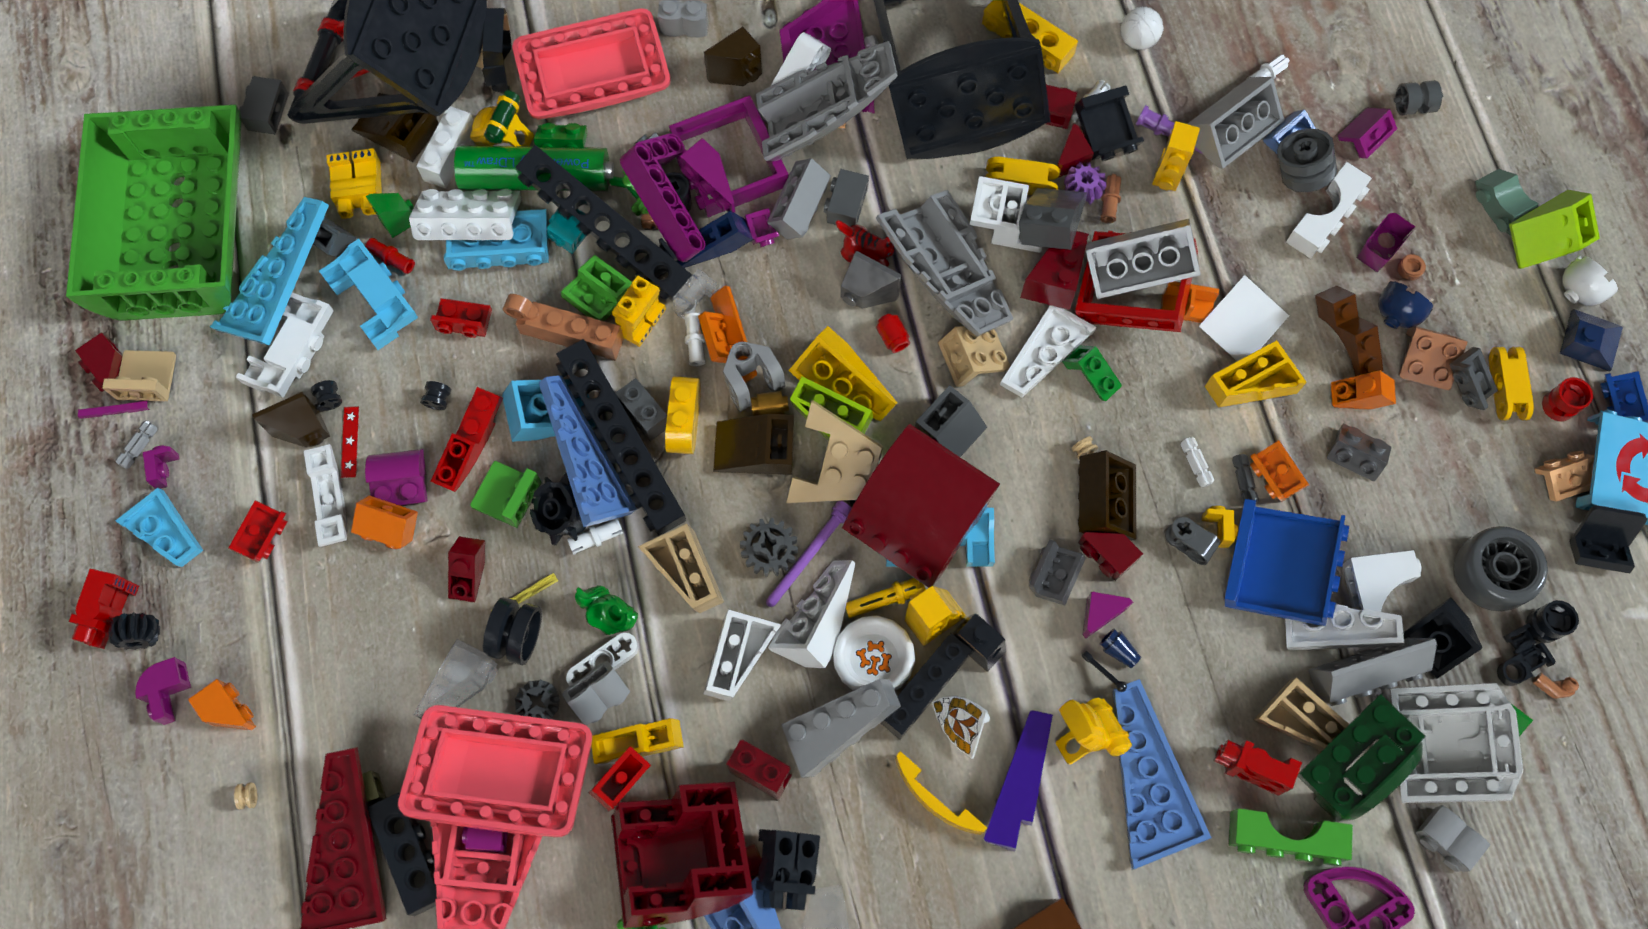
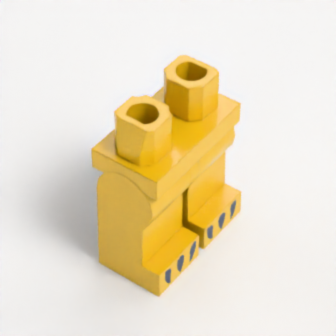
[326,148,382,219]
[612,276,666,347]

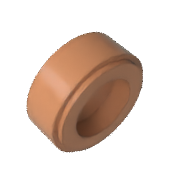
[1397,254,1426,281]

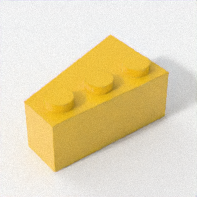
[1204,340,1307,407]

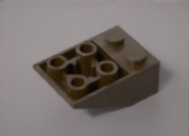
[351,93,439,162]
[713,414,794,475]

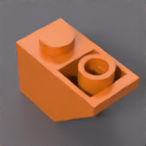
[1331,370,1396,409]
[188,679,256,730]

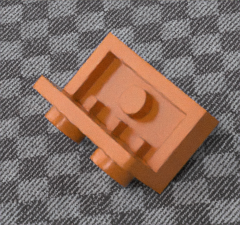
[1250,440,1309,502]

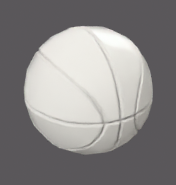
[1120,7,1163,50]

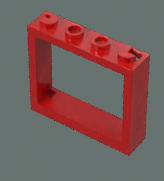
[1075,231,1198,333]

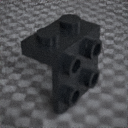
[1569,505,1647,574]

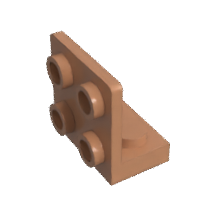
[1399,326,1468,390]

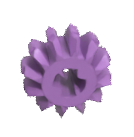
[1064,162,1106,205]

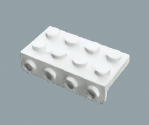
[409,189,521,240]

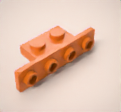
[698,285,757,383]

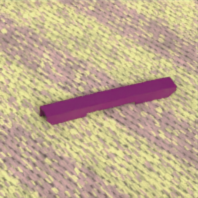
[78,401,150,419]

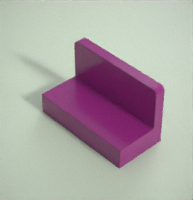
[1337,108,1397,159]

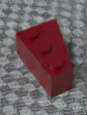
[1020,231,1089,310]

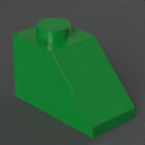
[366,193,414,238]

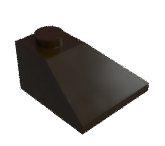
[252,392,330,447]

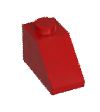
[589,746,651,812]

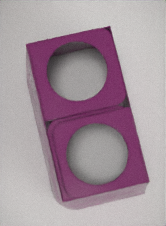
[1356,213,1416,272]

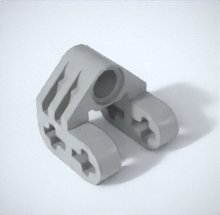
[723,342,786,412]

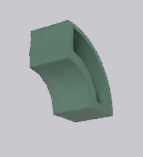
[1475,169,1538,235]

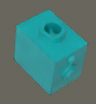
[547,209,586,254]

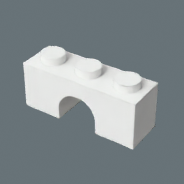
[417,106,474,189]

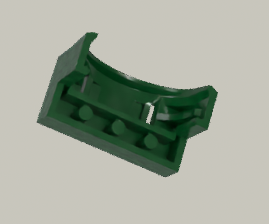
[1297,694,1426,822]

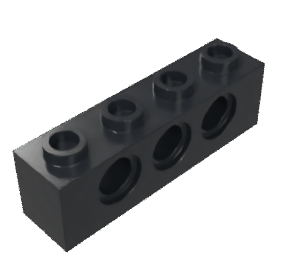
[880,633,972,740]
[368,792,437,916]

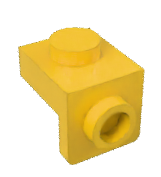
[1202,506,1238,548]

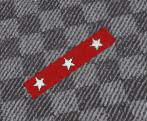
[341,406,359,478]

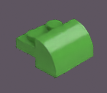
[561,255,632,321]

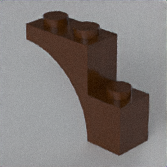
[1315,286,1383,376]

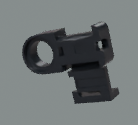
[1497,623,1556,686]

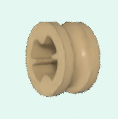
[1071,436,1098,460]
[234,782,257,810]

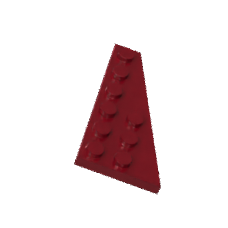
[299,747,387,929]

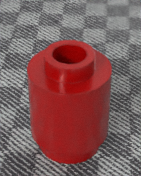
[876,314,910,353]

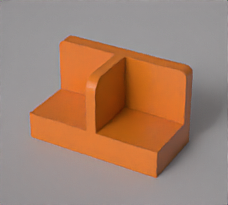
[1160,281,1219,323]

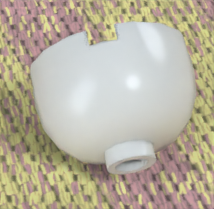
[1562,256,1618,306]

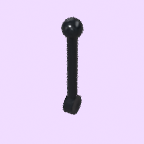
[1082,651,1127,692]

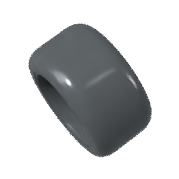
[1454,526,1548,611]

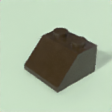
[704,27,762,87]

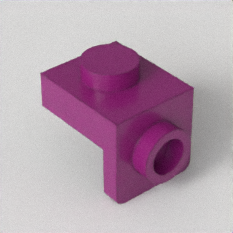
[744,208,779,247]

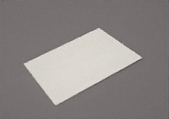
[1199,275,1289,361]

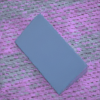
[1262,110,1316,155]

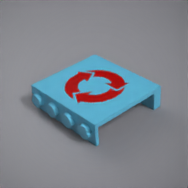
[1576,410,1648,525]

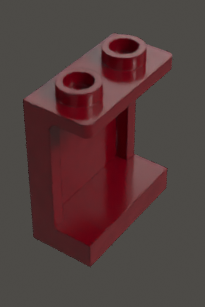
[726,740,792,801]

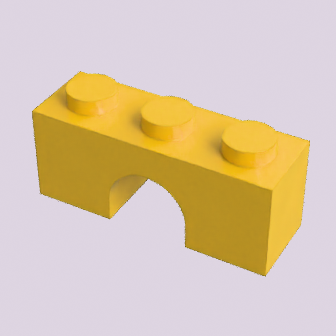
[1152,121,1200,191]

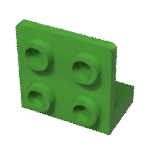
[470,461,542,528]

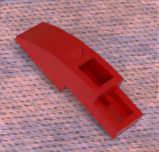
[430,387,503,492]

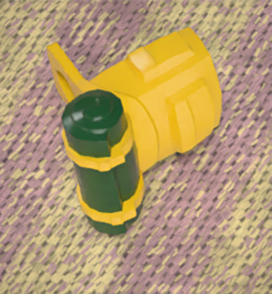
[470,90,534,147]

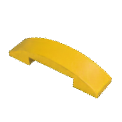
[895,751,987,835]

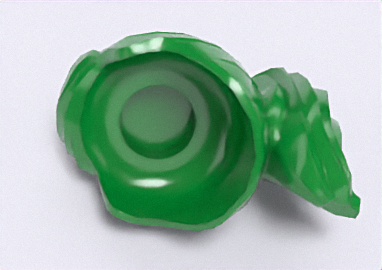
[575,586,638,635]

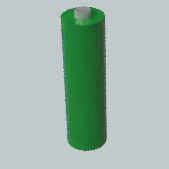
[454,146,614,192]

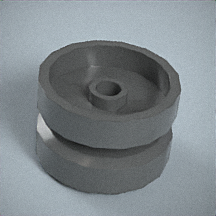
[1277,128,1337,192]

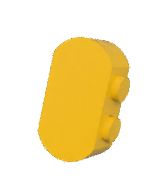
[665,376,701,454]

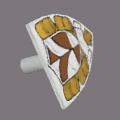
[932,696,990,759]

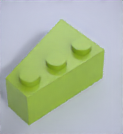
[790,376,873,441]

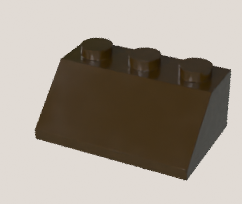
[1078,450,1137,541]

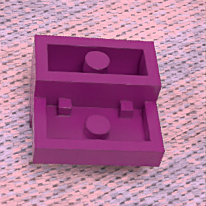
[365,449,428,505]

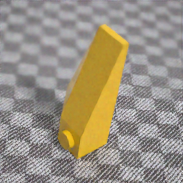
[788,326,898,422]

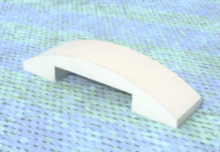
[304,444,347,547]

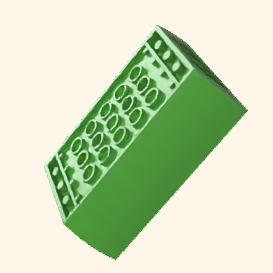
[66,105,242,321]

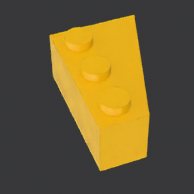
[904,586,967,647]

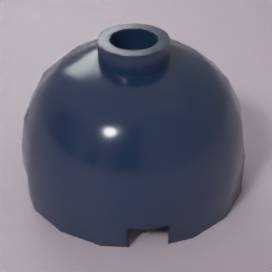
[1378,281,1434,329]

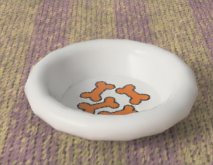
[833,616,915,691]

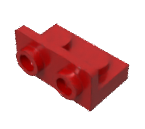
[430,298,492,338]

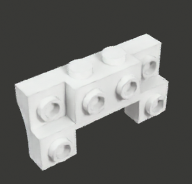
[236,292,334,398]

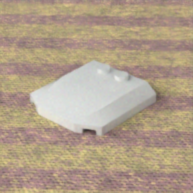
[1391,683,1523,803]

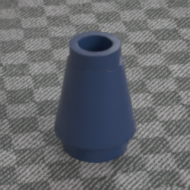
[1100,628,1141,669]

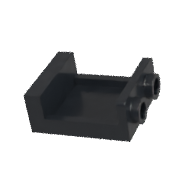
[1074,85,1144,162]

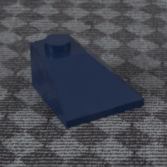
[1559,309,1623,372]

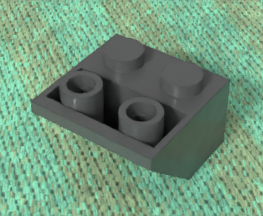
[915,385,987,457]

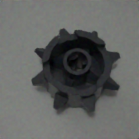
[530,472,586,545]

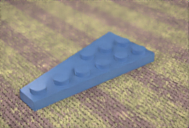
[539,375,637,527]
[1113,679,1211,870]

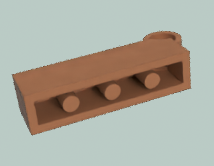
[502,294,624,361]

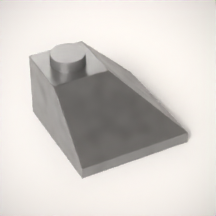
[840,251,901,309]

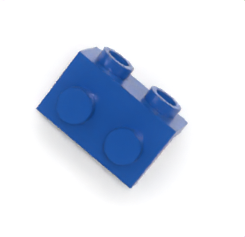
[1600,371,1648,423]

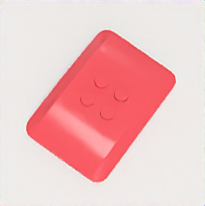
[512,8,670,119]
[398,705,592,837]

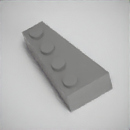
[781,679,901,778]

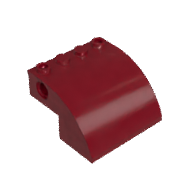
[842,424,1000,588]
[611,782,753,929]

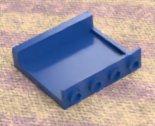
[1224,499,1350,626]

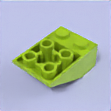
[1509,190,1600,269]

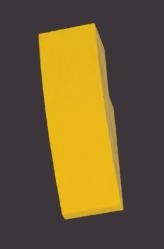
[591,718,684,764]

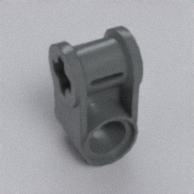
[1165,517,1221,565]

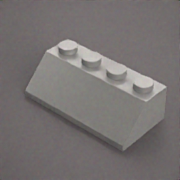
[1188,77,1284,169]
[1086,219,1201,299]
[1308,638,1437,706]

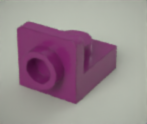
[143,445,179,489]

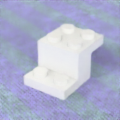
[970,176,1042,253]

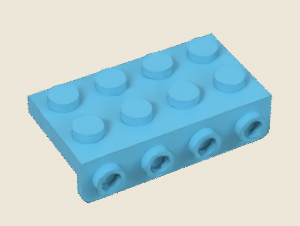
[444,209,549,271]

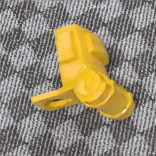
[1056,698,1132,765]

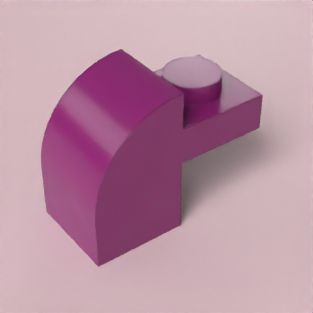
[135,657,191,725]

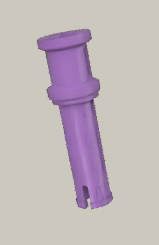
[1135,105,1203,154]

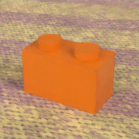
[351,495,418,549]

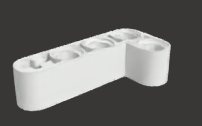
[758,32,831,123]

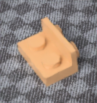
[1534,451,1595,502]

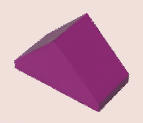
[1082,592,1134,639]

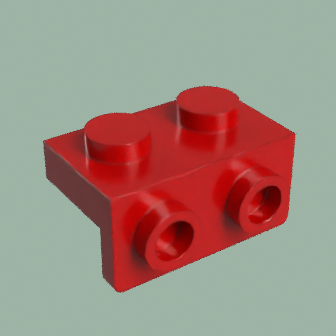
[228,500,288,563]

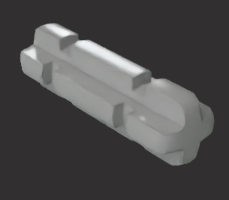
[115,420,157,469]

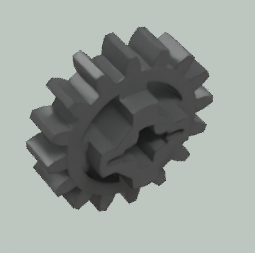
[740,518,798,577]

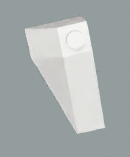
[768,560,855,668]

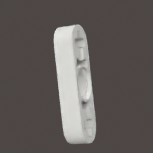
[566,633,638,686]

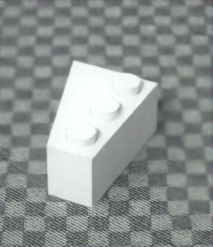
[703,610,781,702]

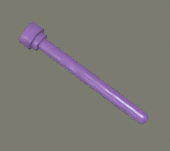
[766,501,852,607]

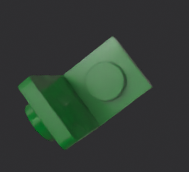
[1062,345,1122,401]

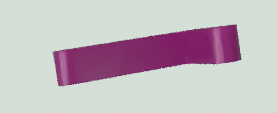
[620,133,705,262]

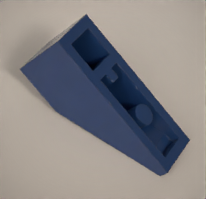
[677,211,753,268]

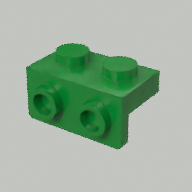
[534,123,588,147]

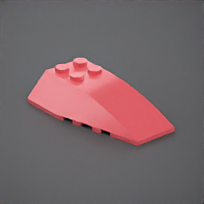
[430,821,542,929]

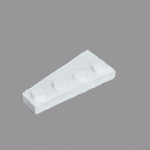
[1000,305,1097,398]
[1285,604,1404,650]

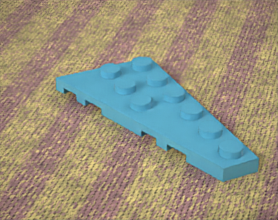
[210,197,329,346]

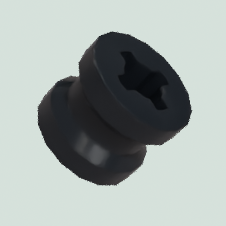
[311,380,342,411]
[420,381,452,410]

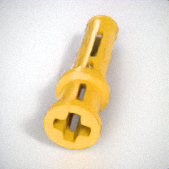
[845,578,926,619]

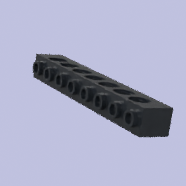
[515,145,693,302]
[555,339,686,536]

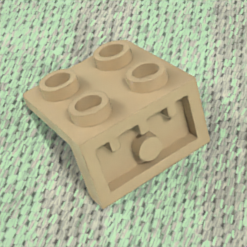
[938,326,1010,387]
[103,350,176,401]

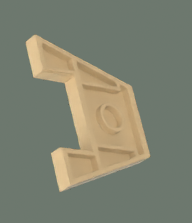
[786,400,883,503]

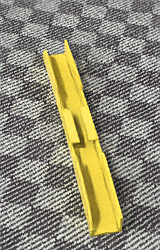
[491,573,558,611]

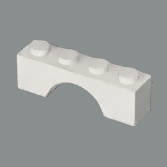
[1286,162,1372,259]

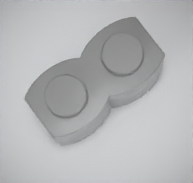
[658,0,709,38]
[562,661,630,725]
[1416,805,1490,872]

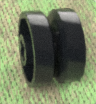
[483,597,542,666]

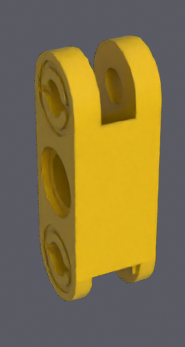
[985,157,1060,196]
[1489,347,1534,420]

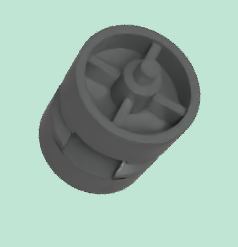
[1394,80,1443,115]

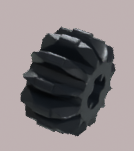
[108,612,160,650]

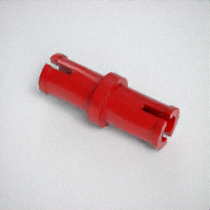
[365,238,415,274]

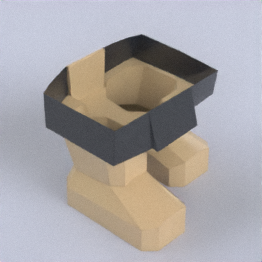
[476,8,512,93]

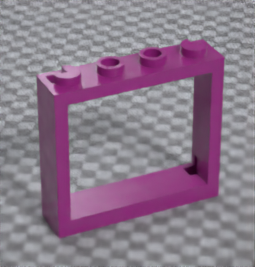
[669,95,789,217]

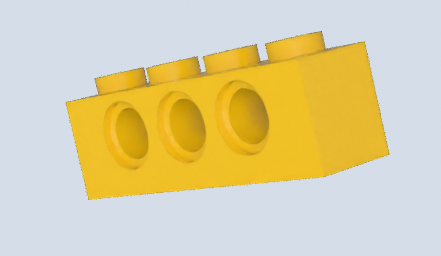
[982,0,1078,74]

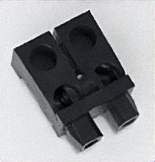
[756,829,820,911]

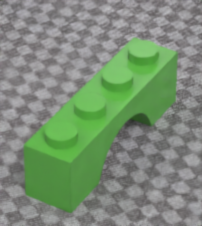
[1229,808,1353,866]

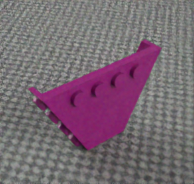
[779,0,875,114]

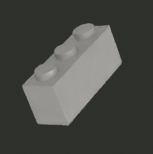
[767,158,831,240]

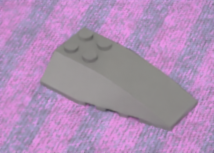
[756,41,898,161]
[876,190,1013,337]

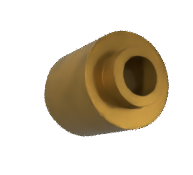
[751,391,789,416]

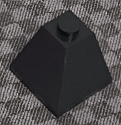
[1403,597,1483,679]

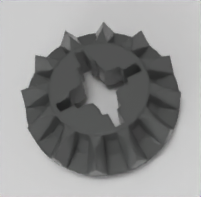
[515,679,560,719]

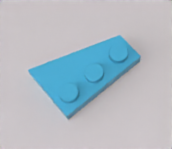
[115,488,203,567]

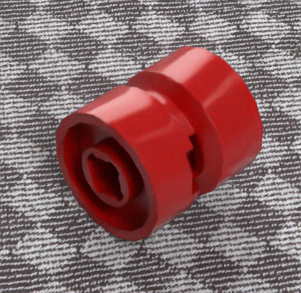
[1542,377,1593,422]

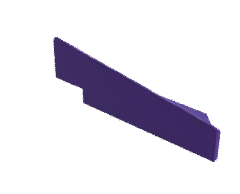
[984,710,1053,851]

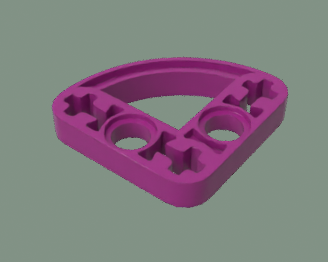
[1303,867,1415,929]

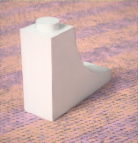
[1342,550,1421,612]

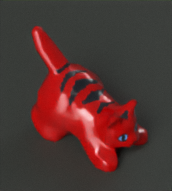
[835,220,894,267]

